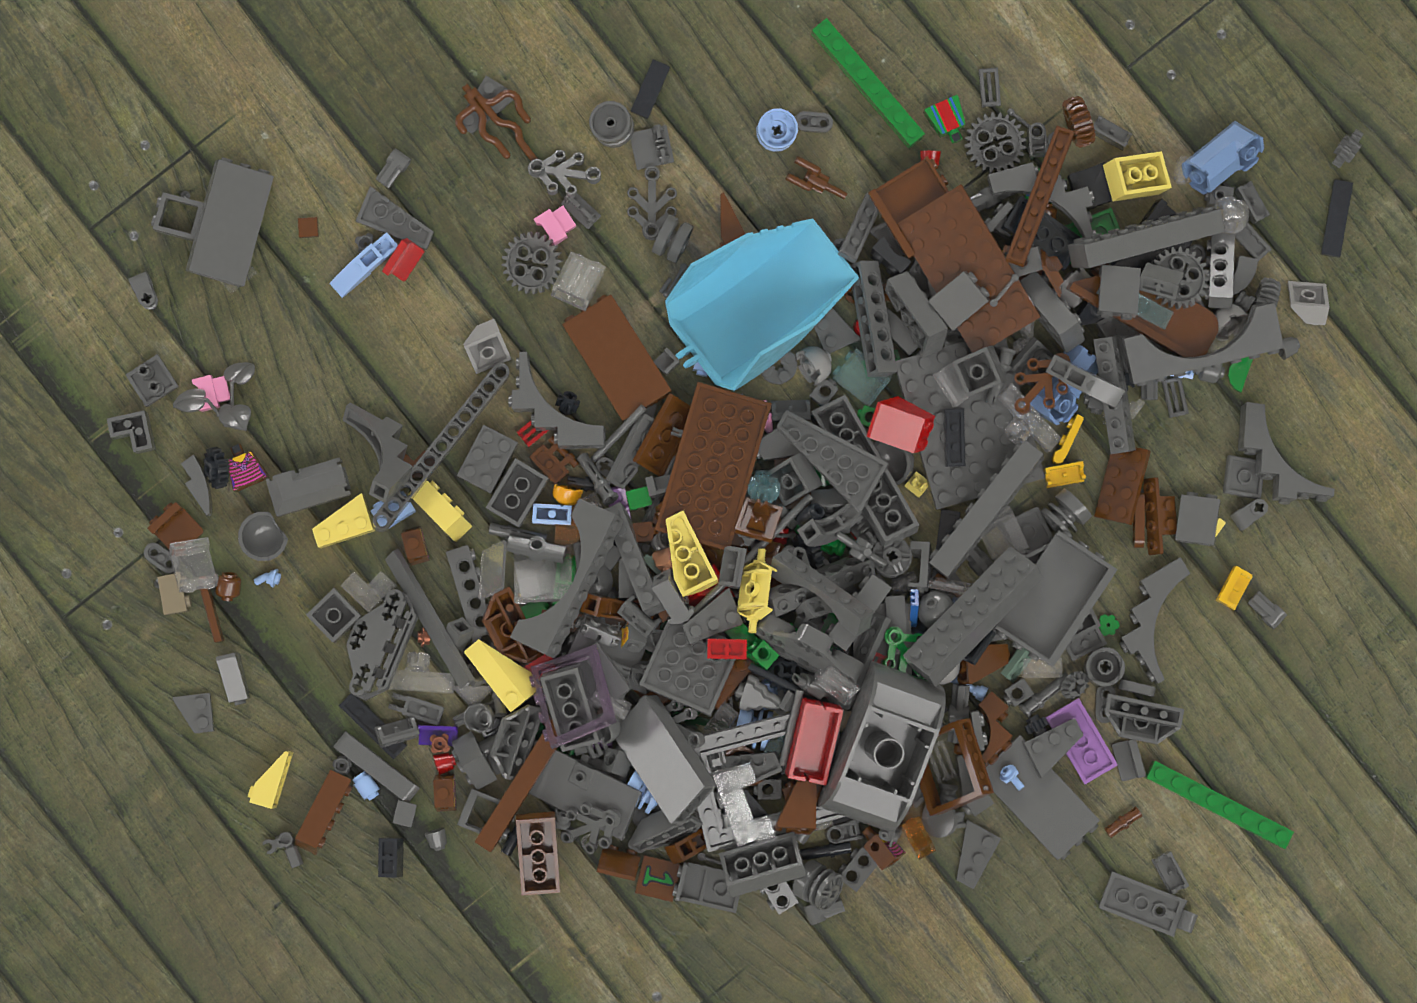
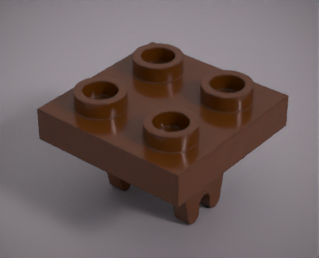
[734,497,783,543]

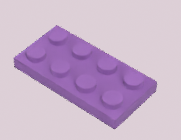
[1045,698,1118,784]

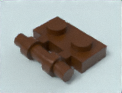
[529,435,579,485]

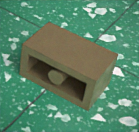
[157,573,192,615]

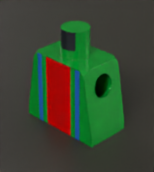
[923,95,965,144]

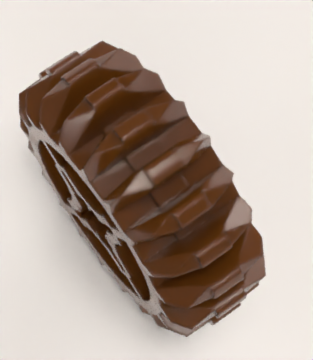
[1062,96,1096,148]

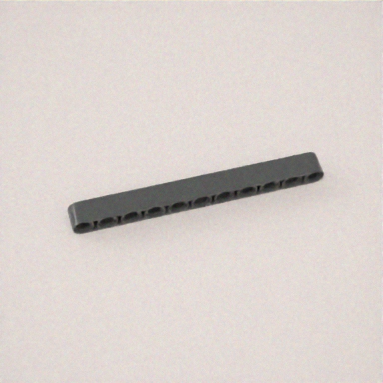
[373,363,509,532]

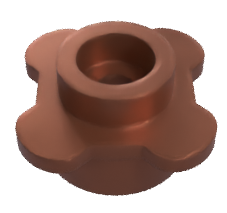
[417,627,430,647]
[430,733,450,754]

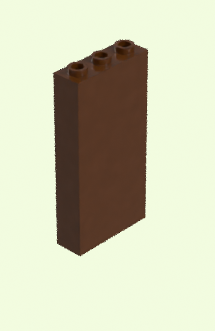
[562,294,672,423]

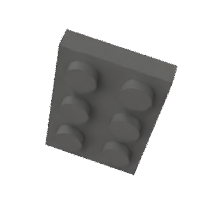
[672,861,740,913]

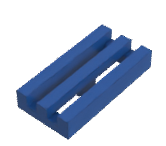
[910,589,919,627]

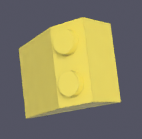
[248,751,293,809]

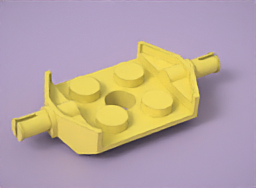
[737,549,777,633]

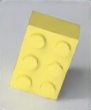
[1103,151,1172,202]

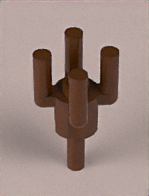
[785,156,847,199]

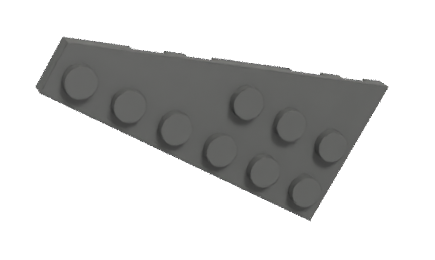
[777,410,888,514]

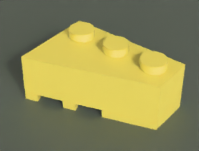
[408,480,472,542]
[312,493,375,548]

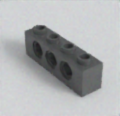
[1205,233,1235,309]

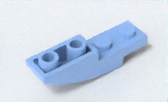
[330,232,398,298]

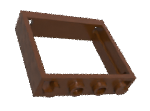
[919,718,994,816]

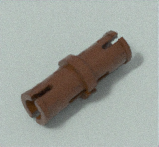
[1104,806,1143,838]

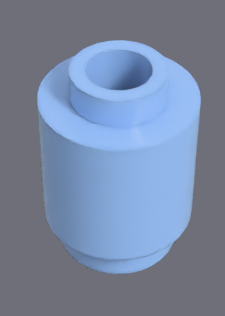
[353,771,380,801]

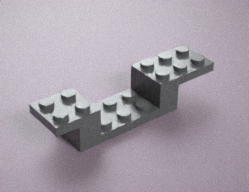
[1003,506,1107,661]

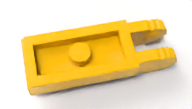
[1052,414,1084,465]

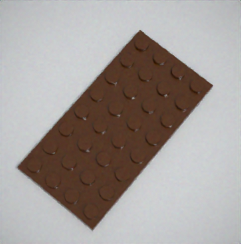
[897,184,1041,353]
[655,382,772,551]

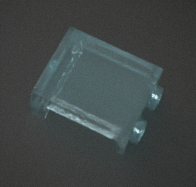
[832,348,893,407]

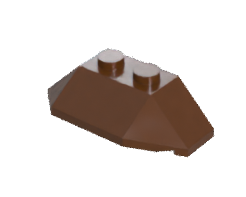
[482,586,544,664]

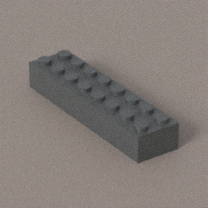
[1068,206,1225,268]
[811,395,919,549]
[929,440,1044,580]
[903,546,1043,687]

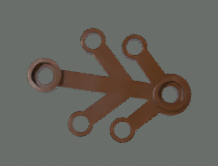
[1014,353,1071,415]

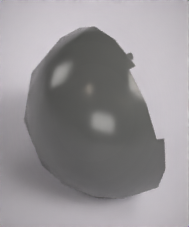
[874,441,914,485]
[238,512,288,561]

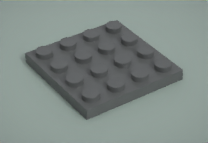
[639,621,736,717]

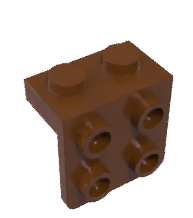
[147,502,204,556]

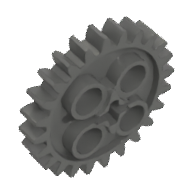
[964,112,1026,174]
[502,232,563,294]
[1151,246,1210,310]

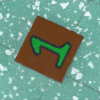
[635,855,682,902]

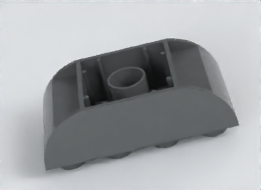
[816,660,946,832]

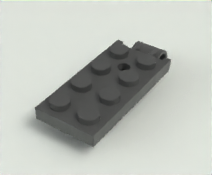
[1098,871,1198,937]

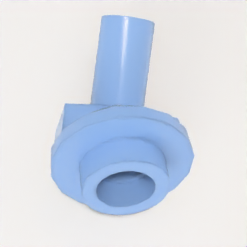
[254,569,281,588]
[1000,765,1025,791]

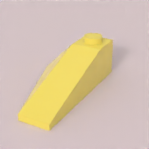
[666,511,718,597]
[464,639,543,712]

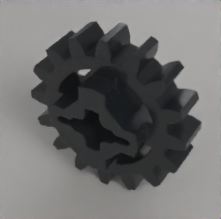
[203,447,229,489]
[791,534,825,570]
[766,656,808,694]

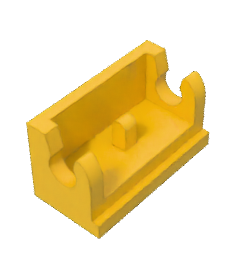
[1043,461,1086,488]
[1216,566,1253,610]

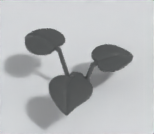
[173,362,255,431]

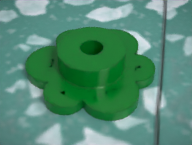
[1099,614,1120,636]

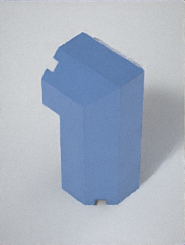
[1182,121,1264,195]
[1030,345,1098,425]

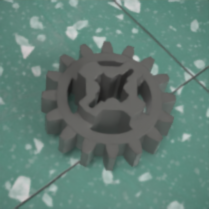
[1332,129,1363,168]

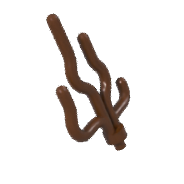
[455,83,538,161]

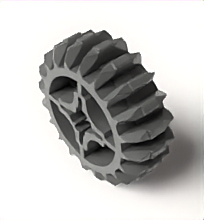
[1250,277,1281,311]

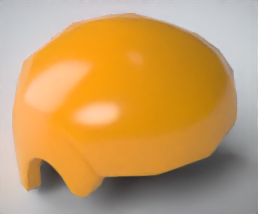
[553,484,583,506]

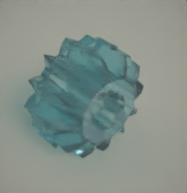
[747,473,781,504]

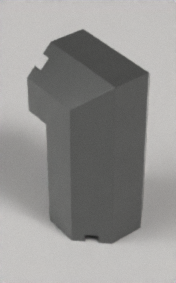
[266,457,352,517]

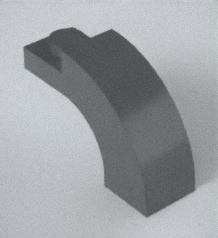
[797,503,864,547]

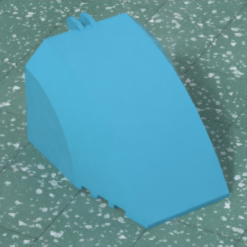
[665,218,859,391]

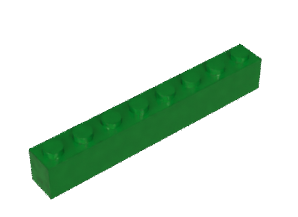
[811,18,925,149]
[1144,761,1294,849]

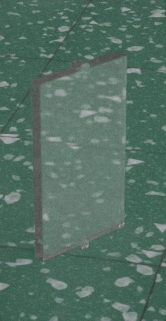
[479,540,507,600]

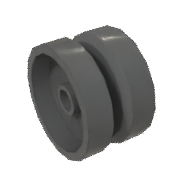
[589,101,634,148]
[652,214,694,264]

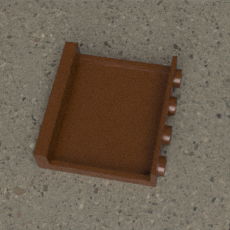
[868,156,949,259]

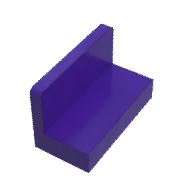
[418,725,458,746]

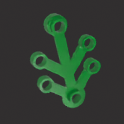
[883,626,925,679]

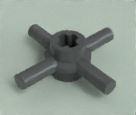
[835,531,887,568]

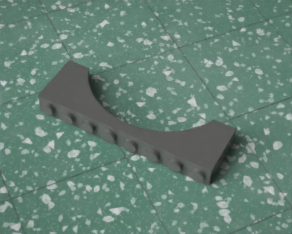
[1121,301,1284,386]
[510,498,624,659]

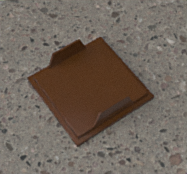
[1041,249,1064,297]

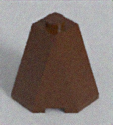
[957,644,1010,685]
[774,778,817,835]

